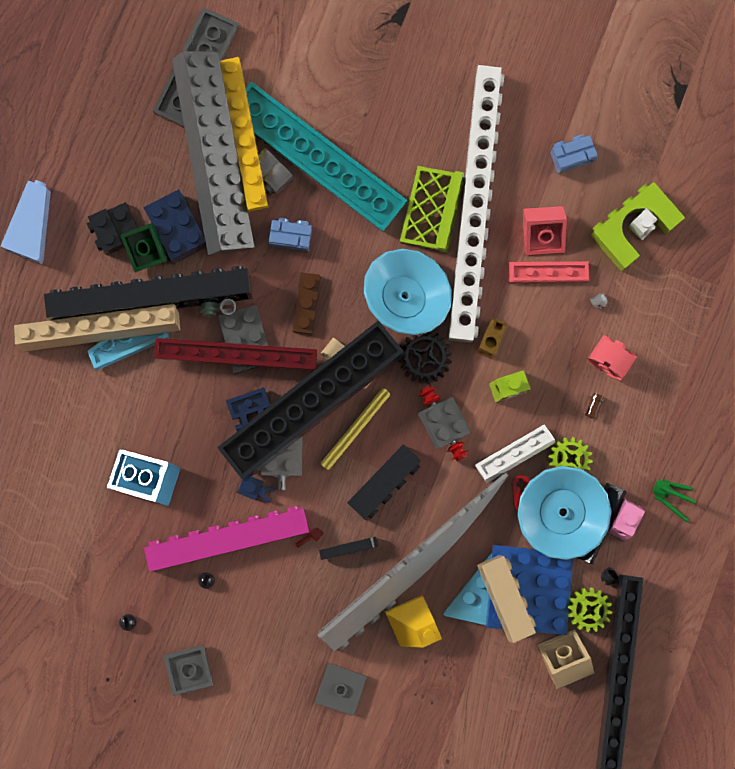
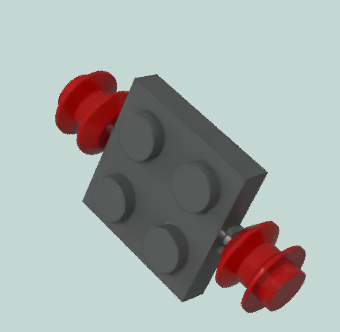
[418,385,471,462]

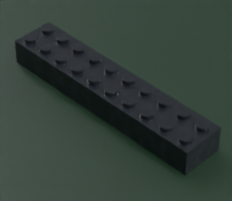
[44,266,253,320]
[217,320,404,482]

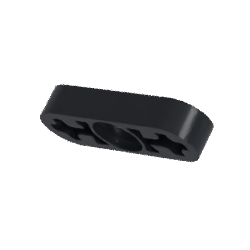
[319,537,378,560]

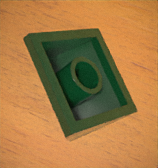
[120,223,168,272]

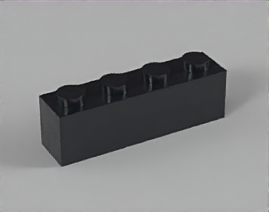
[347,444,421,520]

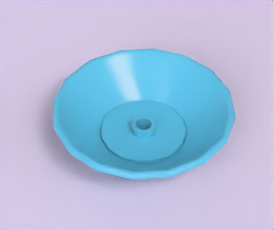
[364,249,452,335]
[518,466,612,560]

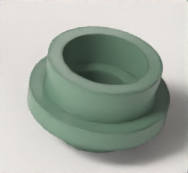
[199,302,220,317]

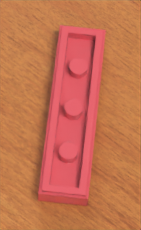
[509,261,589,283]

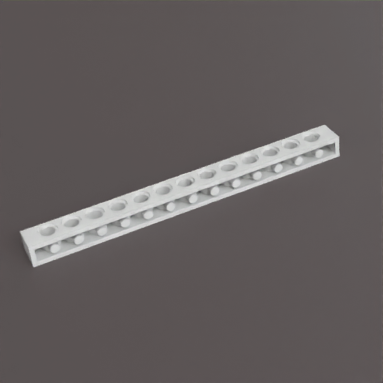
[448,65,504,343]

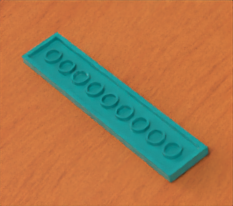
[229,82,407,232]

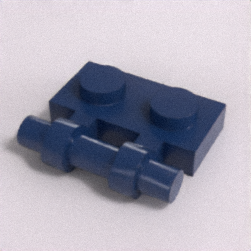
[226,387,270,431]

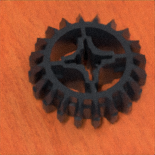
[398,332,452,385]

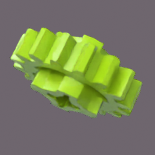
[548,437,593,471]
[567,587,612,632]

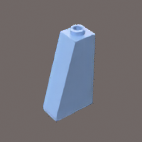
[0,180,51,264]

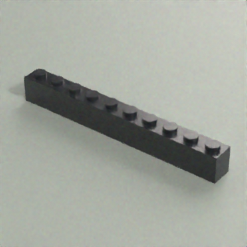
[596,574,644,769]

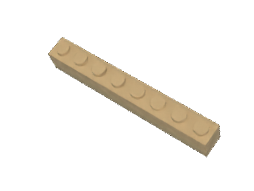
[14,304,180,352]

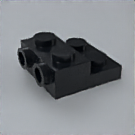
[87,202,137,255]

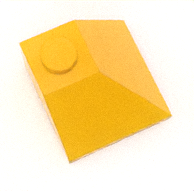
[385,595,442,647]

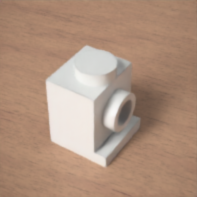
[628,208,658,241]

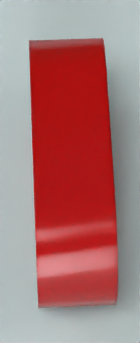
[512,475,530,512]

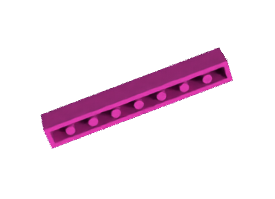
[144,505,310,572]

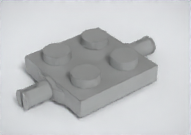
[261,436,303,490]

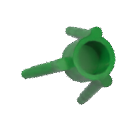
[652,479,696,522]

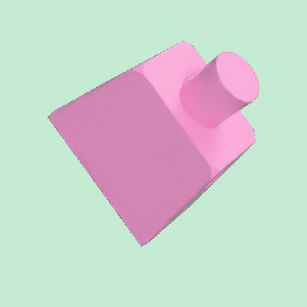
[608,498,645,541]

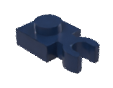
[237,477,275,502]

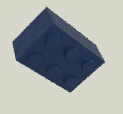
[143,189,207,264]

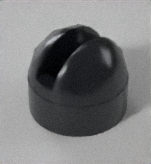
[601,567,619,585]
[198,572,215,589]
[119,614,137,631]

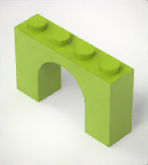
[591,182,685,272]

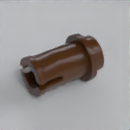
[585,393,605,419]

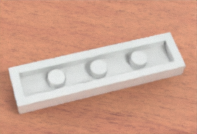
[475,425,556,483]

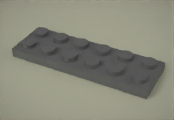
[153,7,239,127]

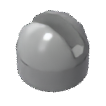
[590,292,607,309]
[220,299,236,315]

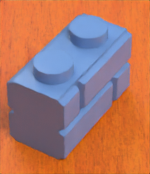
[550,134,598,174]
[269,218,312,252]

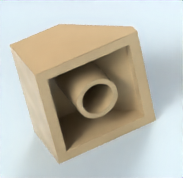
[538,629,594,689]

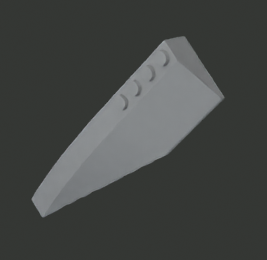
[318,472,508,651]

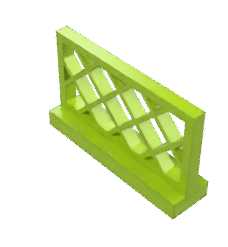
[400,166,465,253]

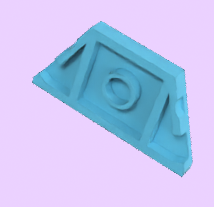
[442,553,492,625]

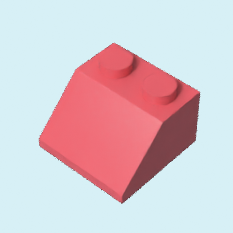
[523,206,567,255]

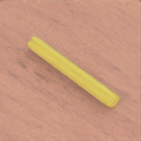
[321,388,390,470]

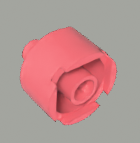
[588,335,637,381]

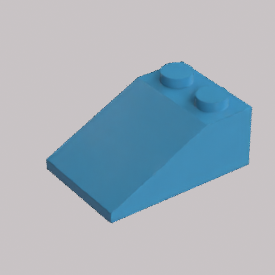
[107,449,181,506]

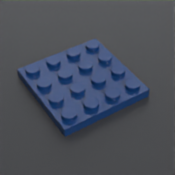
[486,545,573,635]

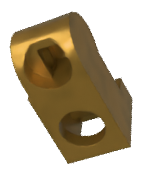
[477,317,507,359]

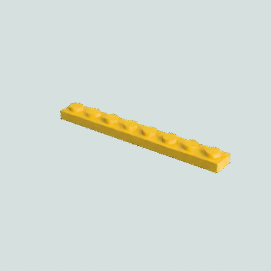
[220,57,269,212]

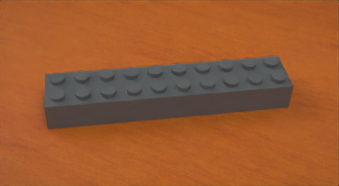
[172,51,254,255]

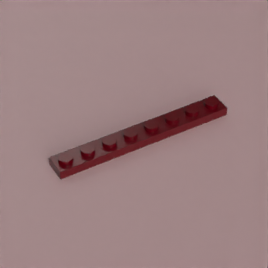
[154,338,318,370]

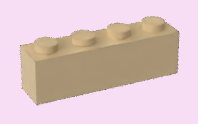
[477,555,536,643]

